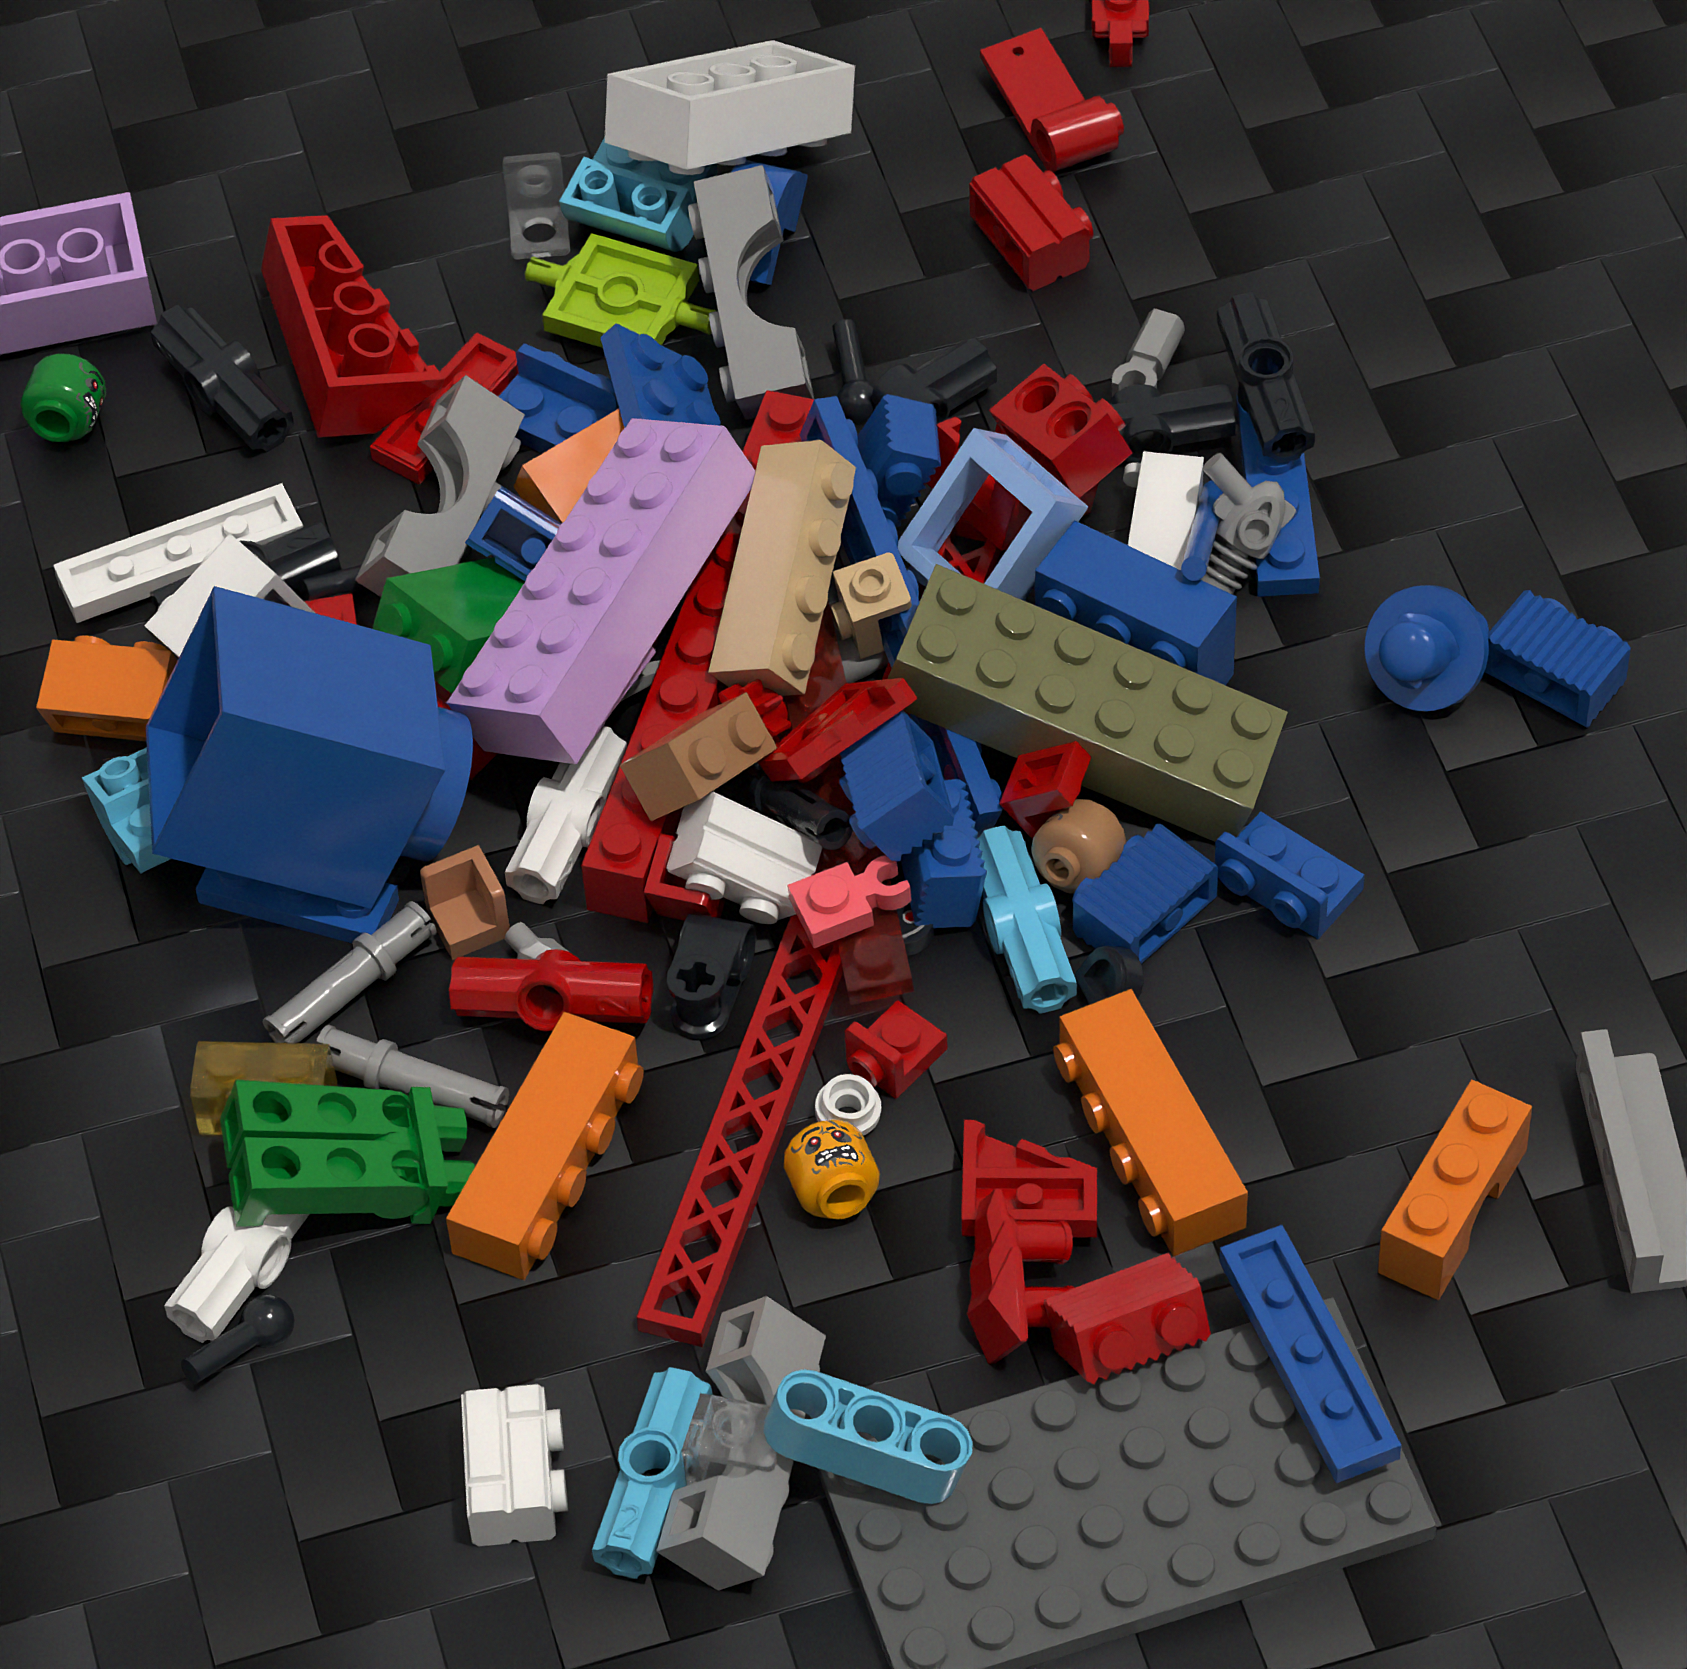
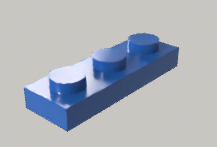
[195,867,399,943]

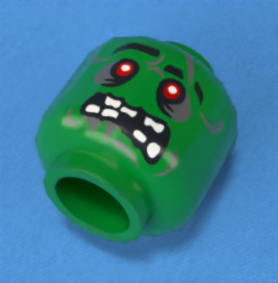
[20,353,106,442]

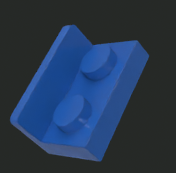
[499,343,619,453]
[1215,811,1365,939]

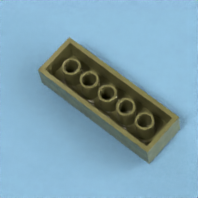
[888,564,1288,842]

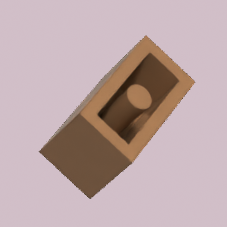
[620,692,777,821]

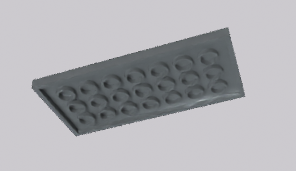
[816,1297,1436,1669]

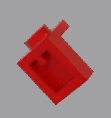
[999,741,1091,839]
[845,1000,948,1099]

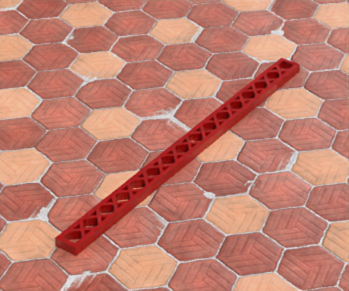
[637,516,1001,1347]

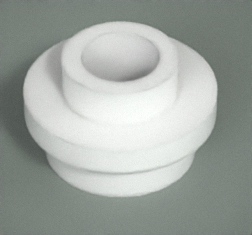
[815,1074,881,1136]

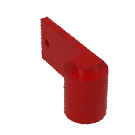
[980,28,1124,173]

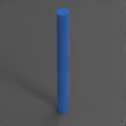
[1181,480,1223,581]

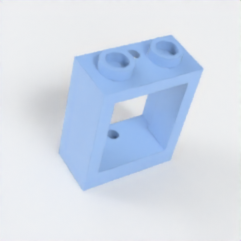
[898,428,1088,601]

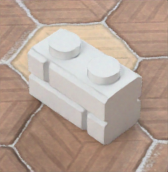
[666,792,822,924]
[461,1384,568,1546]

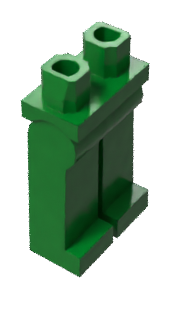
[220,1080,475,1226]

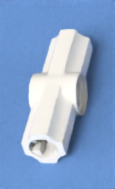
[505,726,627,904]
[164,1206,309,1343]

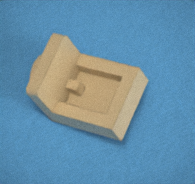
[829,553,912,659]

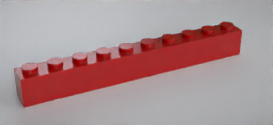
[581,390,814,923]

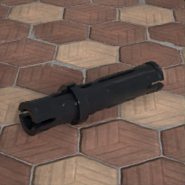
[728,762,853,850]

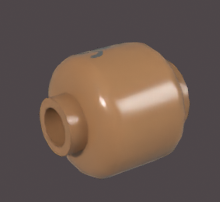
[1031,799,1126,894]

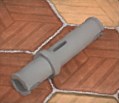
[263,901,437,1052]
[312,1025,509,1128]

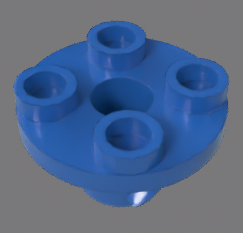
[1365,585,1489,711]

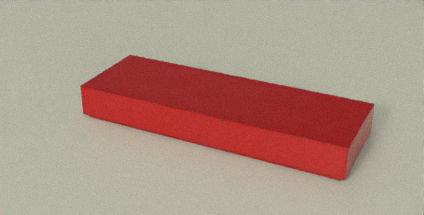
[370,332,518,485]

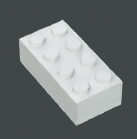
[605,40,855,175]

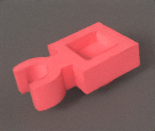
[787,855,911,948]

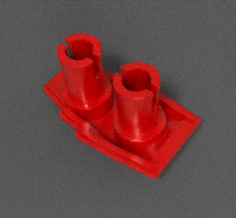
[967,1189,1075,1364]

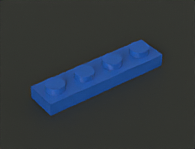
[1236,394,1320,597]
[1219,1225,1401,1483]

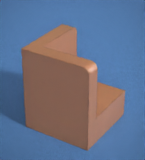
[420,845,510,960]

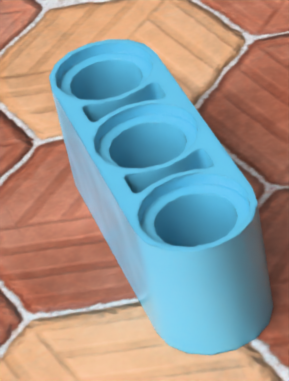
[763,1369,973,1504]

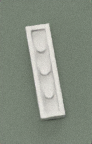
[53,483,303,623]

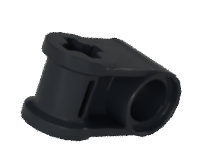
[666,912,756,1040]

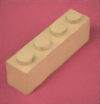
[708,440,856,696]

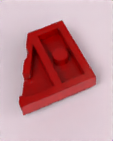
[757,678,917,783]
[962,1120,1097,1237]

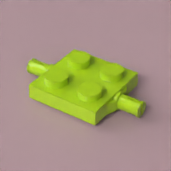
[525,233,717,348]

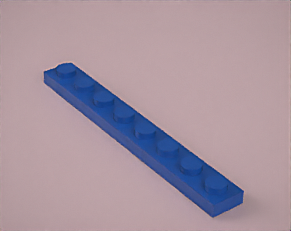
[800,396,1003,839]

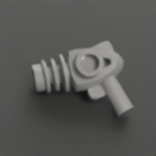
[1200,453,1296,594]

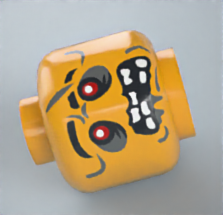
[784,1120,880,1219]

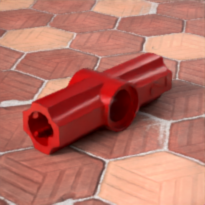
[449,949,654,1031]

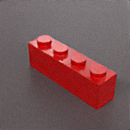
[261,215,444,437]

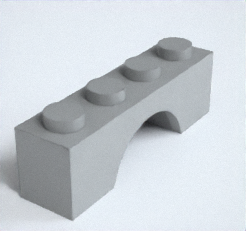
[688,165,814,420]
[355,375,525,597]
[657,1296,826,1590]

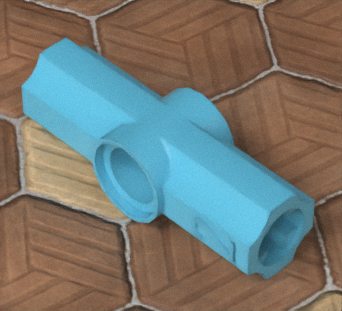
[977,826,1077,1014]
[592,1367,712,1579]

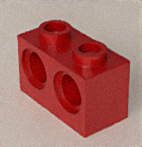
[989,364,1132,499]

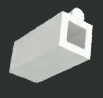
[1123,451,1204,570]

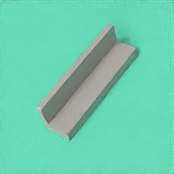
[1576,1029,1687,1293]

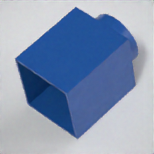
[146,586,473,909]

